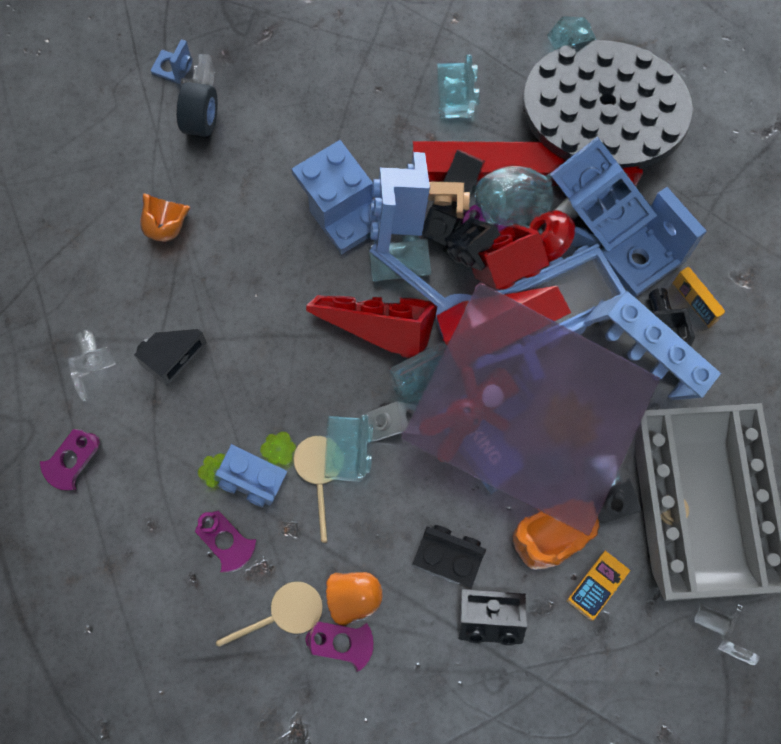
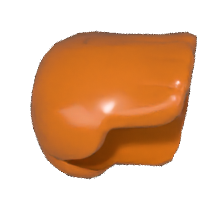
[140,194,190,242]
[326,572,383,626]

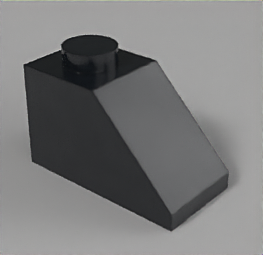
[134,329,207,386]

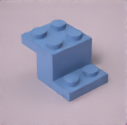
[550,137,657,252]
[291,140,374,255]
[369,152,430,253]

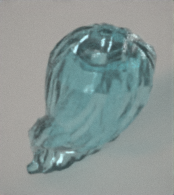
[475,166,554,228]

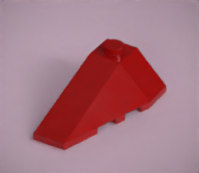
[436,286,572,370]
[306,295,437,358]

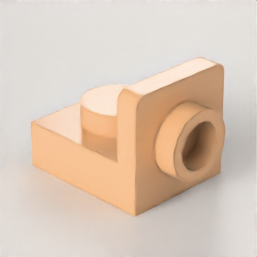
[428,182,470,218]

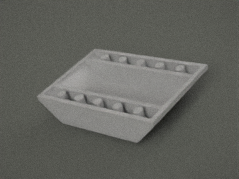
[635,403,781,601]

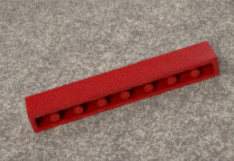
[412,141,643,189]

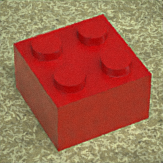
[471,224,550,290]

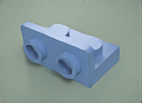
[214,444,287,507]

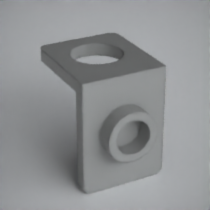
[366,401,421,442]

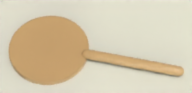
[293,436,343,543]
[216,582,322,647]

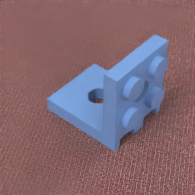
[601,187,707,298]

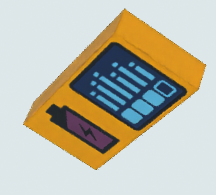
[673,267,725,328]
[566,550,631,621]

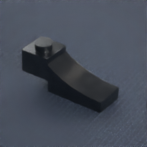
[422,150,485,246]

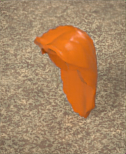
[512,499,600,570]

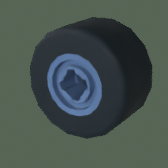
[176,82,218,137]

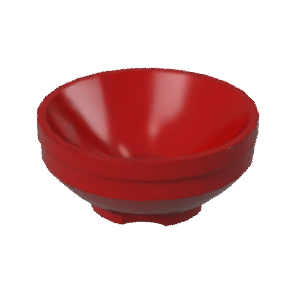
[529,210,575,262]

